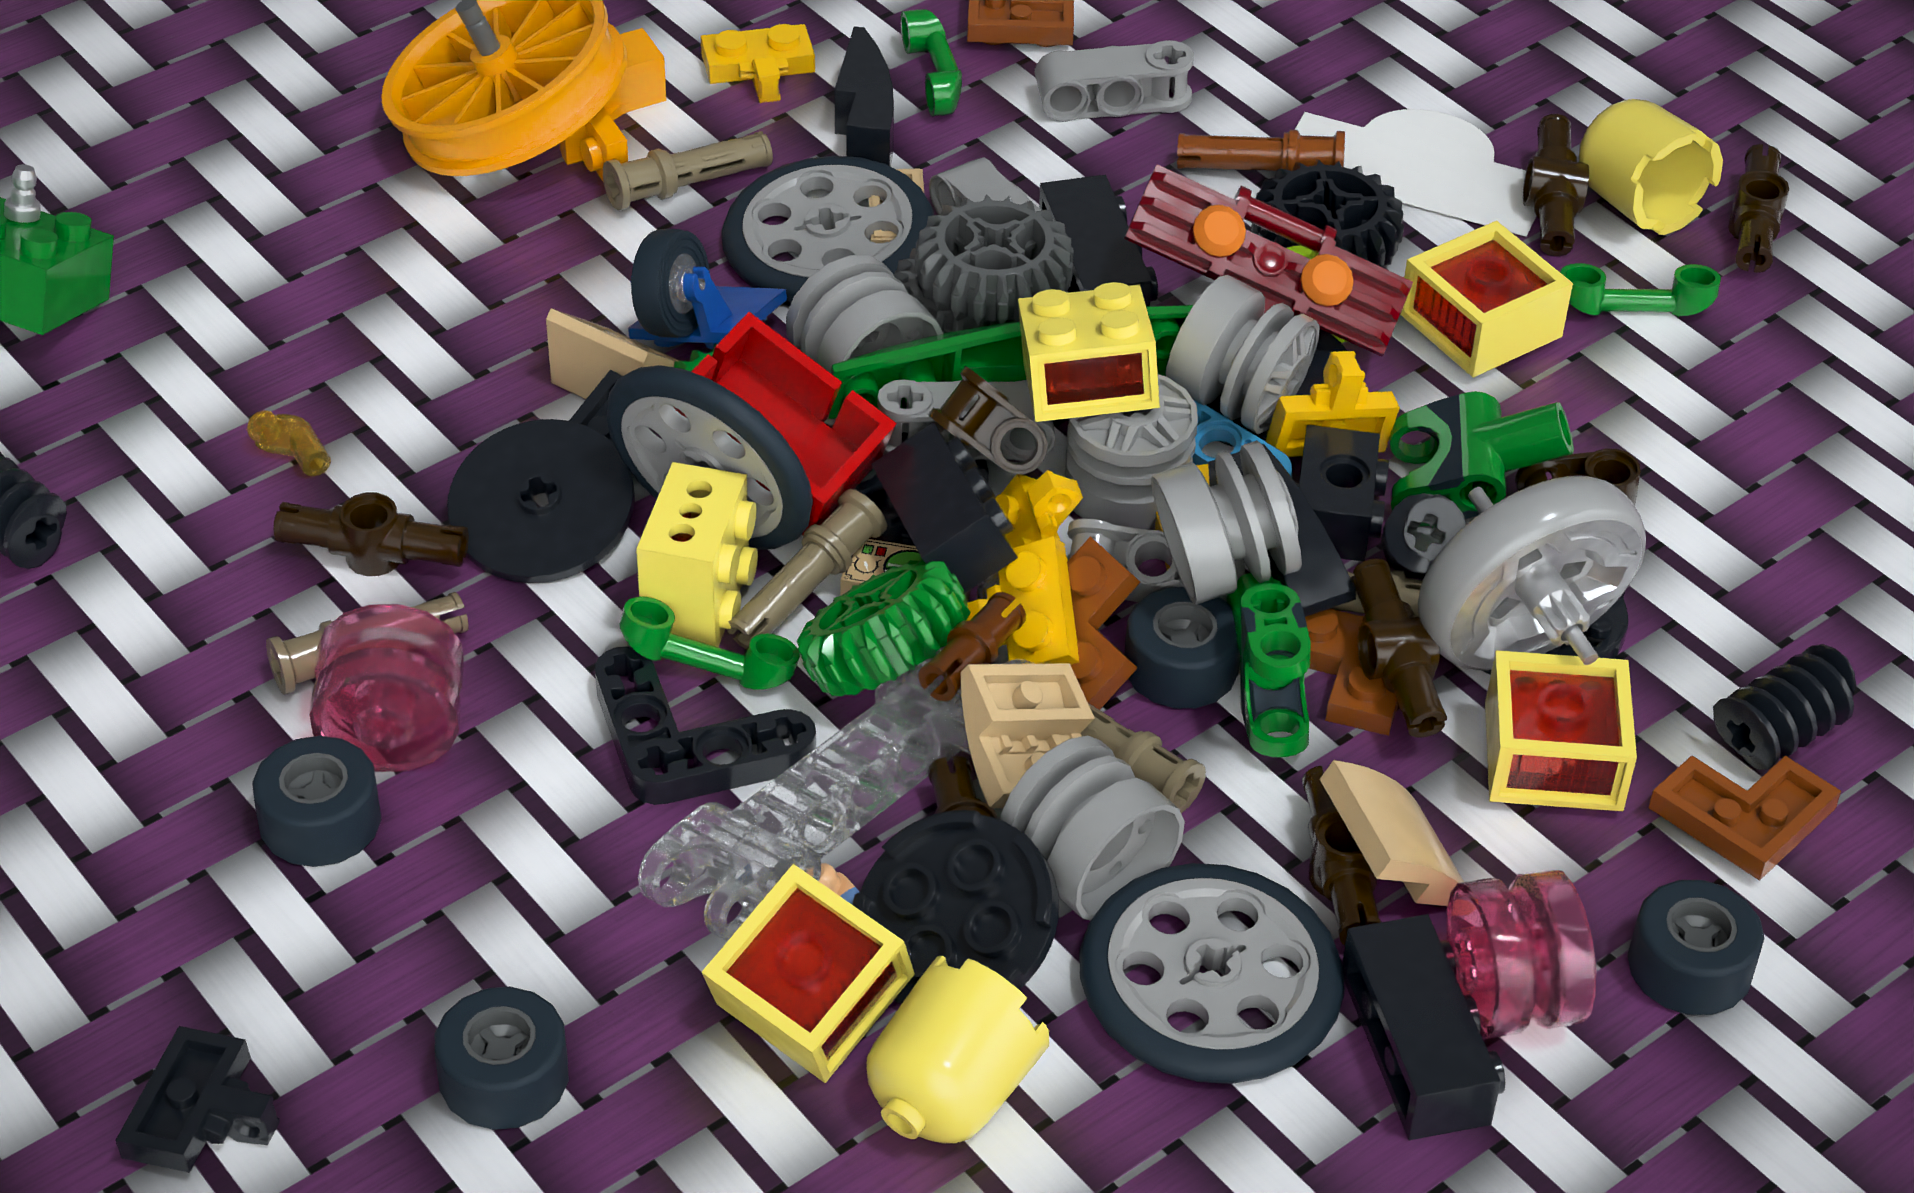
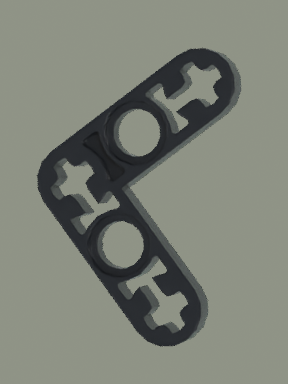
[595,646,816,805]

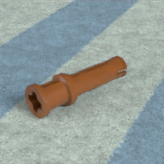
[1177,130,1345,171]

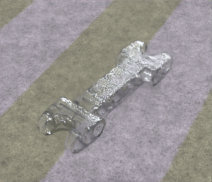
[638,646,1035,941]

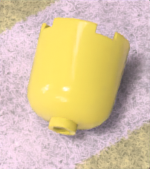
[1579,99,1723,235]
[867,956,1049,1143]

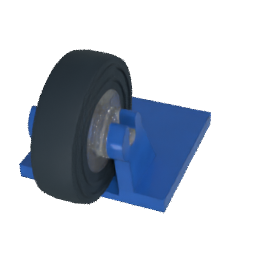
[628,229,787,349]

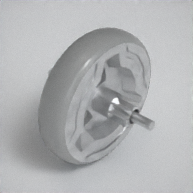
[1418,476,1646,670]

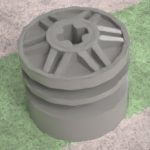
[786,255,944,373]
[1166,275,1320,434]
[1065,370,1198,530]
[1151,440,1302,605]
[1000,735,1185,921]

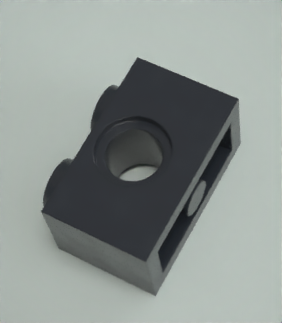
[1299,425,1389,562]

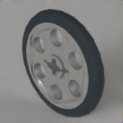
[722,156,934,303]
[606,365,813,550]
[1080,863,1345,1084]

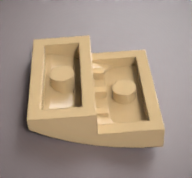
[961,663,1095,808]
[1320,760,1474,908]

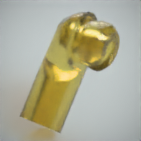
[247,410,331,476]

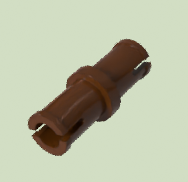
[919,592,1026,702]

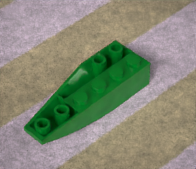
[828,305,1193,419]

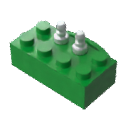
[0,164,114,335]

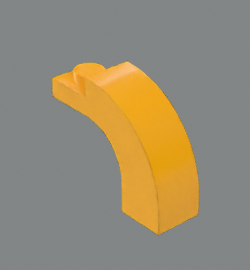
[559,28,666,182]

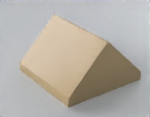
[546,308,680,399]

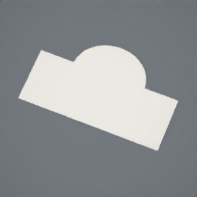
[1295,109,1536,237]

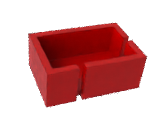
[674,312,897,535]

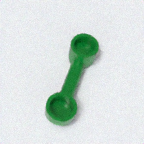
[900,9,962,117]
[1560,263,1721,316]
[619,597,800,690]

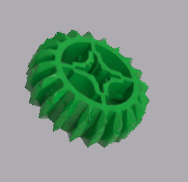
[796,560,971,696]

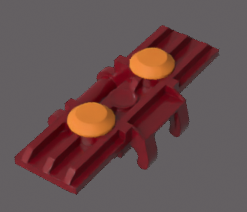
[1124,164,1413,357]

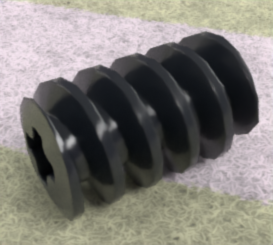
[0,452,67,569]
[1381,493,1466,579]
[1713,644,1856,770]

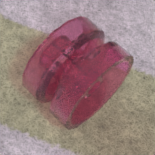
[309,604,464,772]
[1447,869,1596,1039]

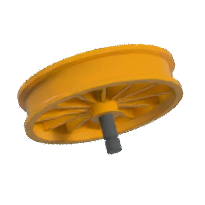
[381,0,627,176]

